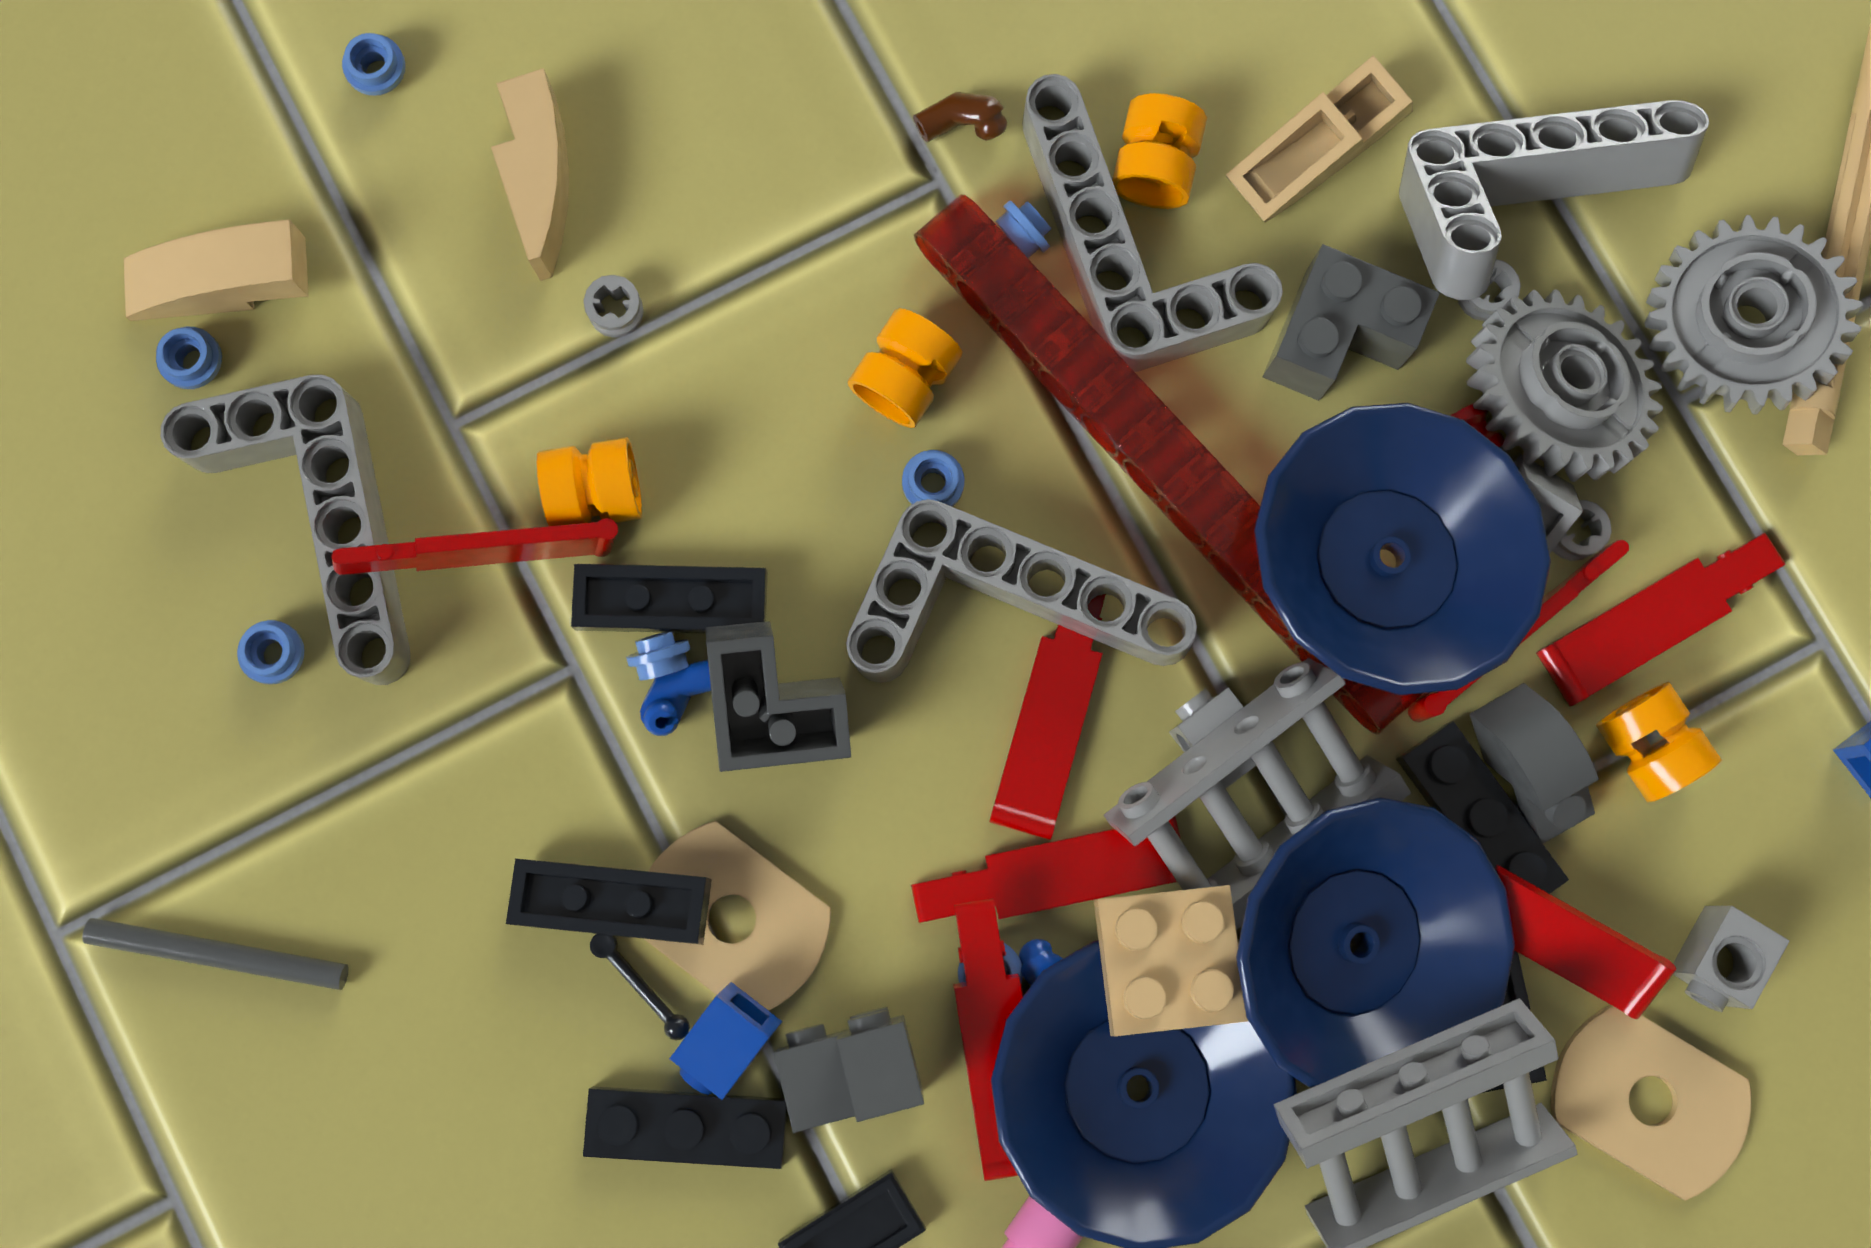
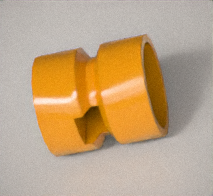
[1112,93,1207,209]
[848,308,963,428]
[536,437,642,526]
[1596,682,1722,802]

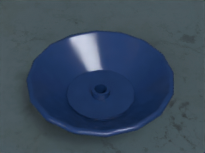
[1254,403,1551,695]
[1236,797,1515,1088]
[991,940,1298,1248]

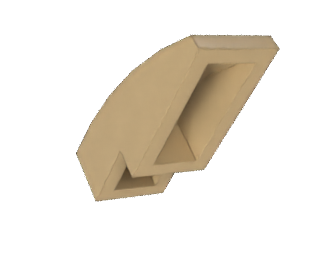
[1226,55,1413,223]
[491,68,569,281]
[124,219,308,321]

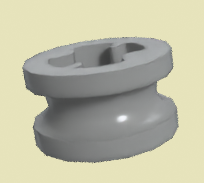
[1458,259,1521,321]
[583,275,644,338]
[1552,500,1612,561]

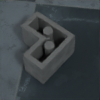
[1262,244,1440,401]
[706,621,851,772]
[774,1007,924,1133]

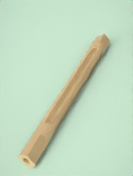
[1782,23,1871,456]

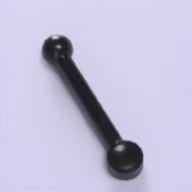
[590,934,690,1041]

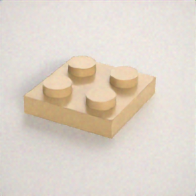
[1094,885,1248,1036]

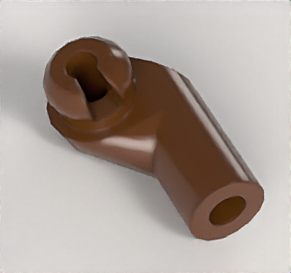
[913,92,1007,143]

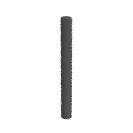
[82,918,349,990]

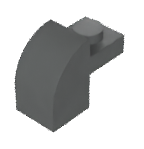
[1470,683,1599,844]

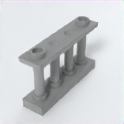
[1104,658,1411,930]
[1274,998,1578,1248]

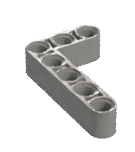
[1022,74,1283,373]
[1399,100,1709,300]
[160,375,410,685]
[846,499,1197,683]

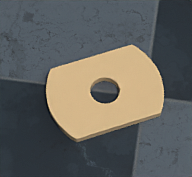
[644,821,831,1011]
[1551,1005,1751,1201]

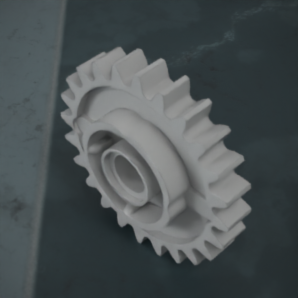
[1644,215,1863,415]
[1466,290,1663,482]

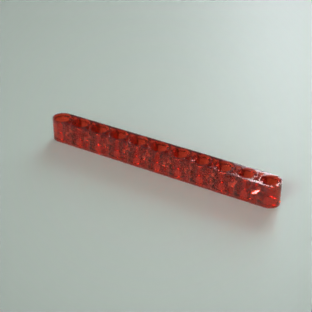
[913,194,1423,735]

